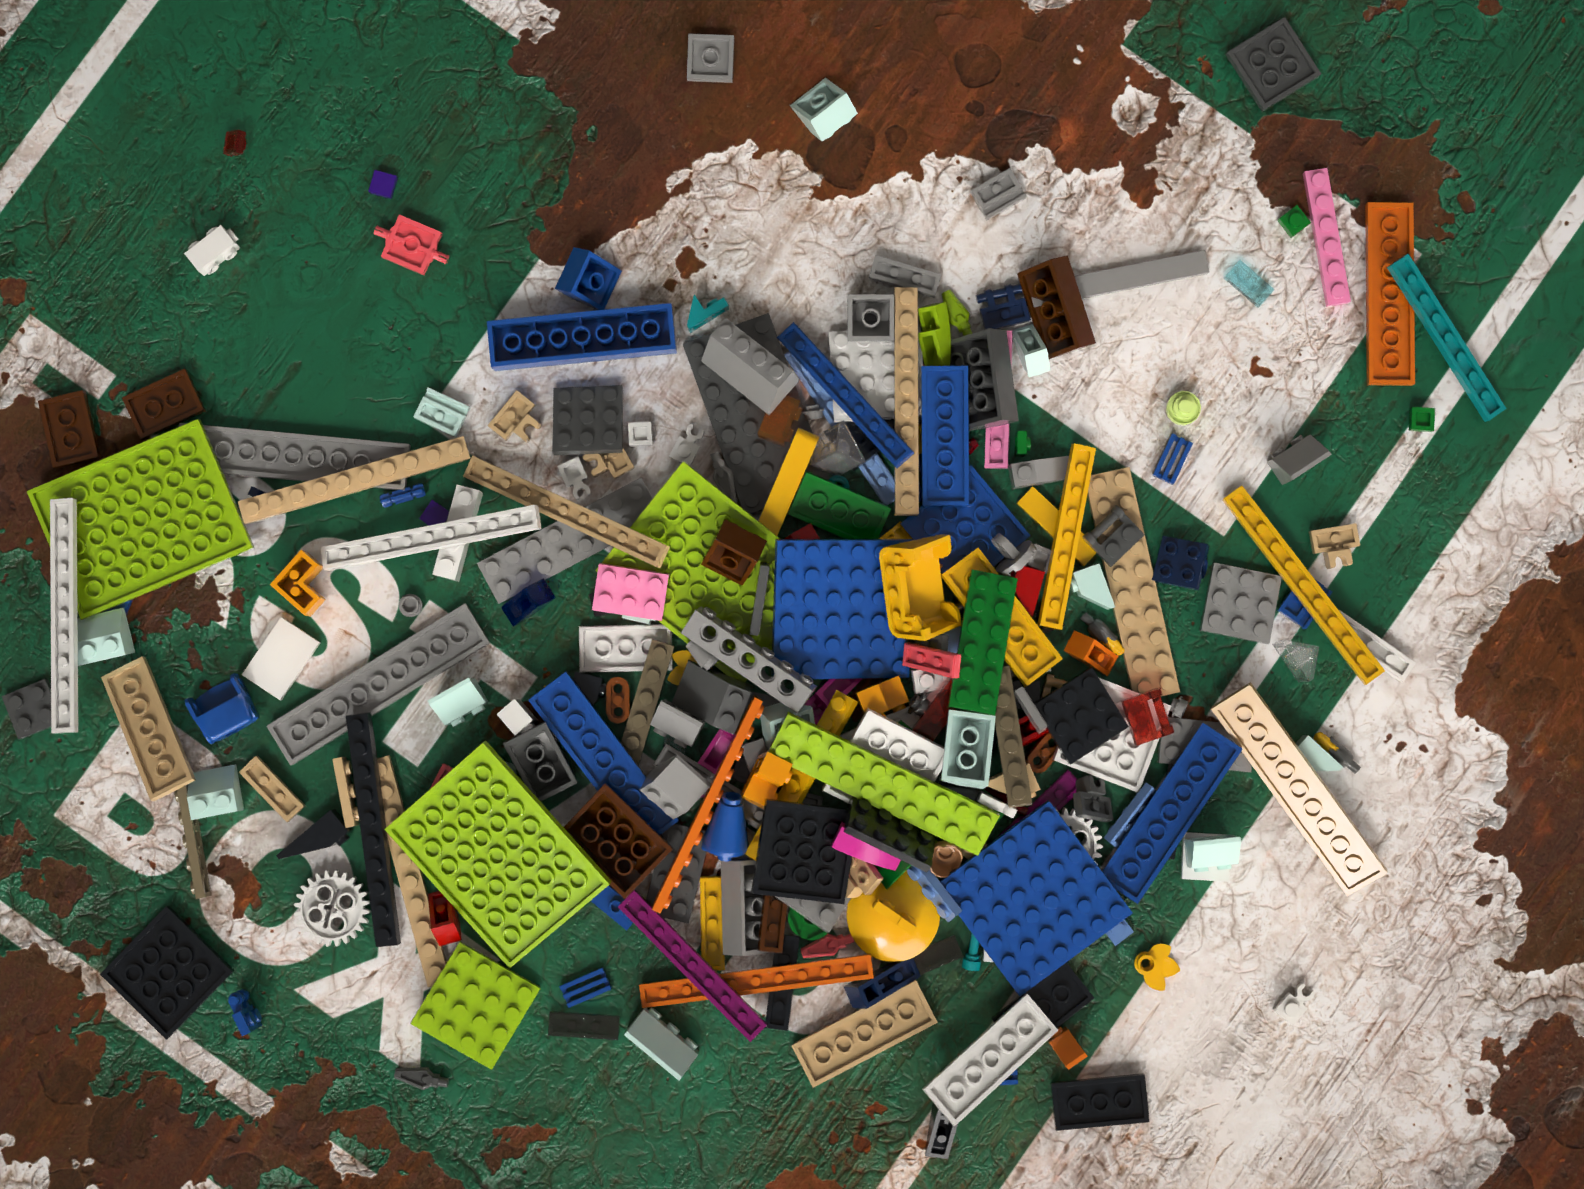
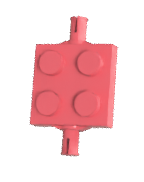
[374,215,449,276]

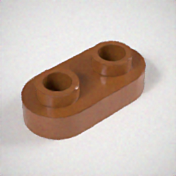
[606,677,630,723]
[1025,732,1057,773]

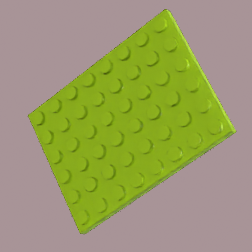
[27,419,255,620]
[595,461,780,682]
[384,740,612,969]

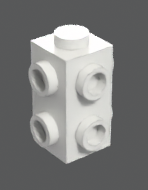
[184,225,240,276]

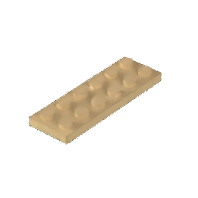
[101,656,196,801]
[791,980,938,1088]

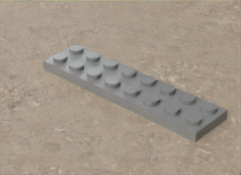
[477,478,652,604]

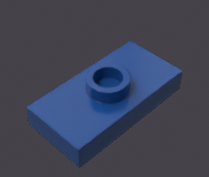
[591,885,633,931]

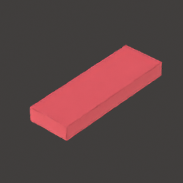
[902,642,961,679]

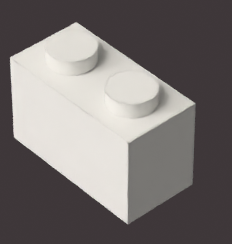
[497,699,538,736]

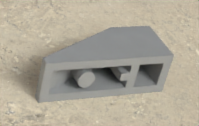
[1008,456,1069,490]

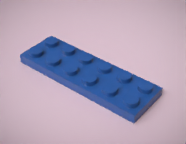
[921,366,969,506]

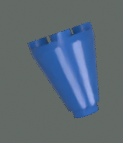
[701,792,749,862]

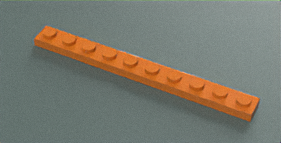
[652,695,765,913]
[639,954,874,1008]

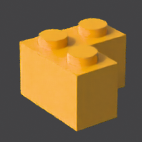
[270,550,326,617]
[855,676,909,717]
[740,751,793,809]

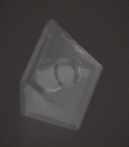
[810,420,866,475]
[1272,640,1319,683]

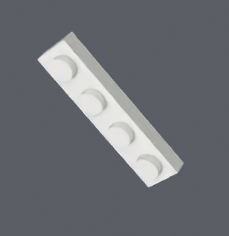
[1339,610,1416,682]

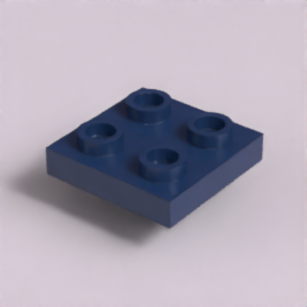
[1152,536,1209,591]

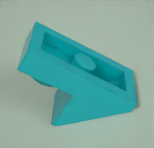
[687,294,729,333]

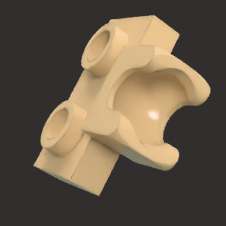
[488,390,541,443]
[582,448,634,479]
[1309,523,1360,569]
[846,857,884,898]

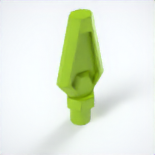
[941,290,972,336]

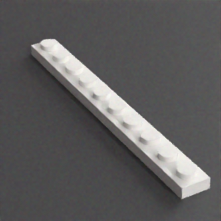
[50,498,78,734]
[321,505,541,571]

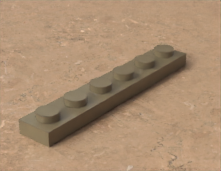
[621,639,675,766]
[995,666,1032,808]
[174,758,212,899]

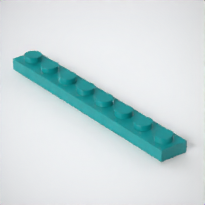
[1387,254,1507,422]

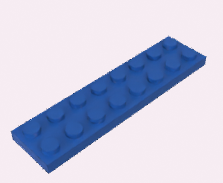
[528,671,679,835]
[1102,723,1242,904]

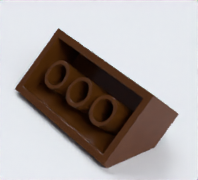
[1017,255,1096,359]

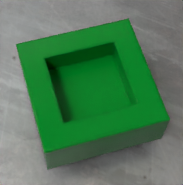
[1277,205,1311,238]
[1409,407,1435,432]
[1015,431,1031,457]

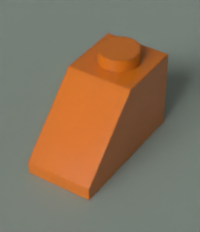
[1063,630,1118,676]
[1047,1026,1088,1070]

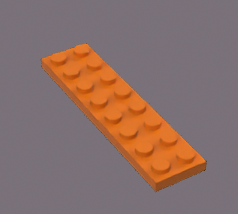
[1365,202,1415,386]

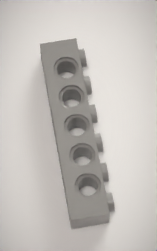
[681,606,817,713]

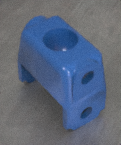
[185,673,259,744]

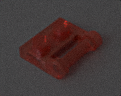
[1121,688,1174,746]

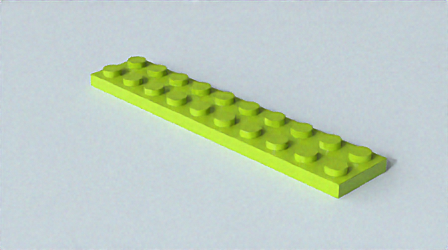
[768,712,1000,856]

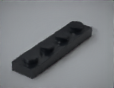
[765,934,800,1031]

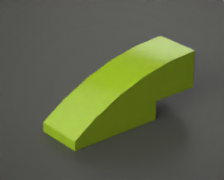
[918,301,951,366]

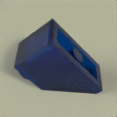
[501,578,556,627]

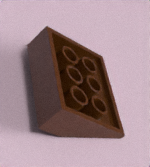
[564,783,674,899]

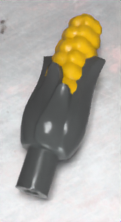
[1080,612,1125,655]
[1314,732,1361,774]

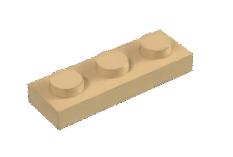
[239,756,306,822]
[332,757,359,828]

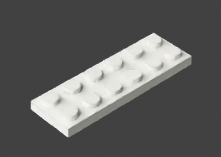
[922,994,1058,1126]

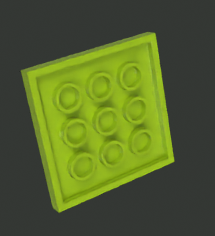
[410,941,541,1070]

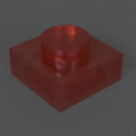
[223,130,246,157]

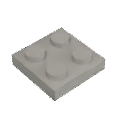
[687,34,734,83]

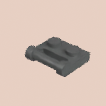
[1082,505,1145,567]

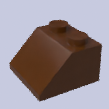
[701,519,767,586]

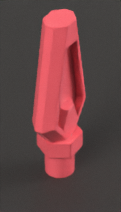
[800,934,854,958]

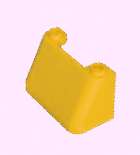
[879,534,961,641]

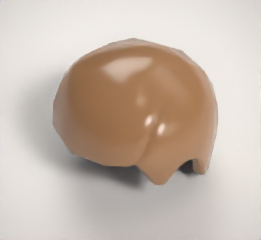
[930,840,963,878]

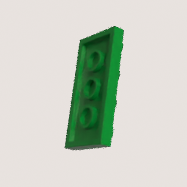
[788,471,891,539]

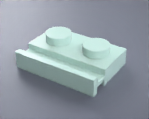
[413,387,470,438]

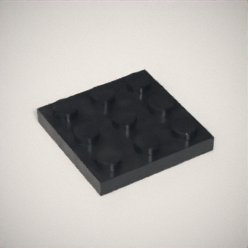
[1034,667,1129,765]

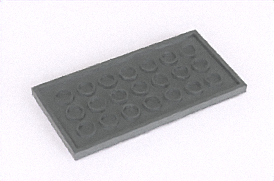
[683,313,829,514]

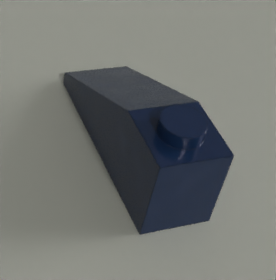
[844,958,921,1009]

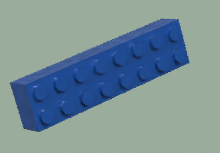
[487,303,677,371]

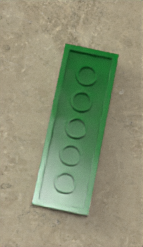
[947,569,1018,716]

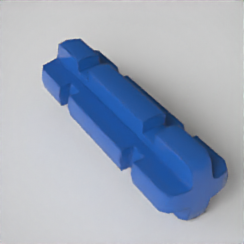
[380,483,426,508]

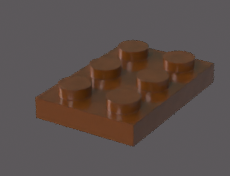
[122,369,206,440]
[38,390,101,469]

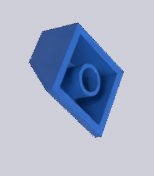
[555,247,622,310]

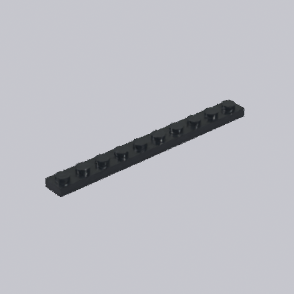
[346,712,401,947]

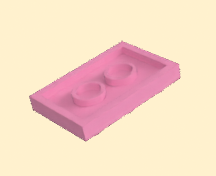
[592,563,669,621]

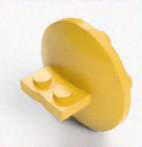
[846,870,940,962]

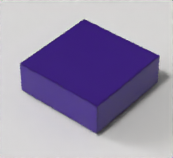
[368,170,398,199]
[419,500,449,525]

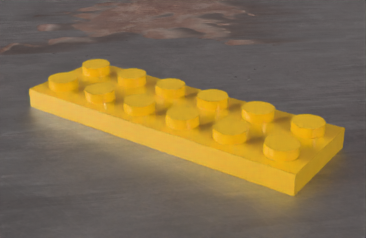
[941,547,1063,687]

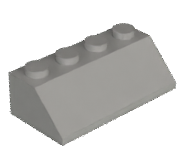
[701,318,799,415]
[721,859,772,956]

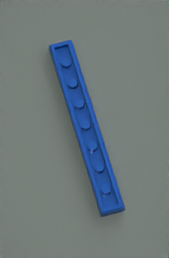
[777,322,914,469]

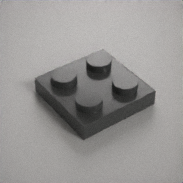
[2,679,51,739]

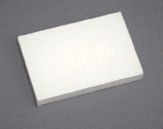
[242,617,321,700]

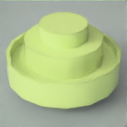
[1166,391,1201,426]

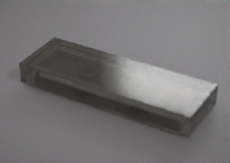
[548,1011,620,1040]

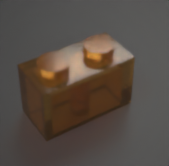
[757,395,803,447]

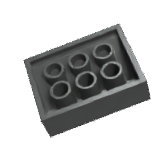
[950,328,1019,431]

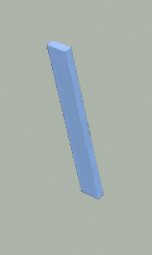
[784,351,895,505]

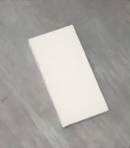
[579,624,673,673]

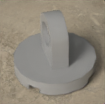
[991,533,1036,577]

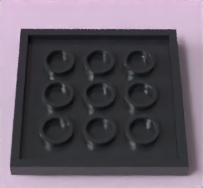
[751,799,852,904]
[100,906,235,1040]

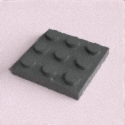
[1226,17,1321,112]
[552,385,623,455]

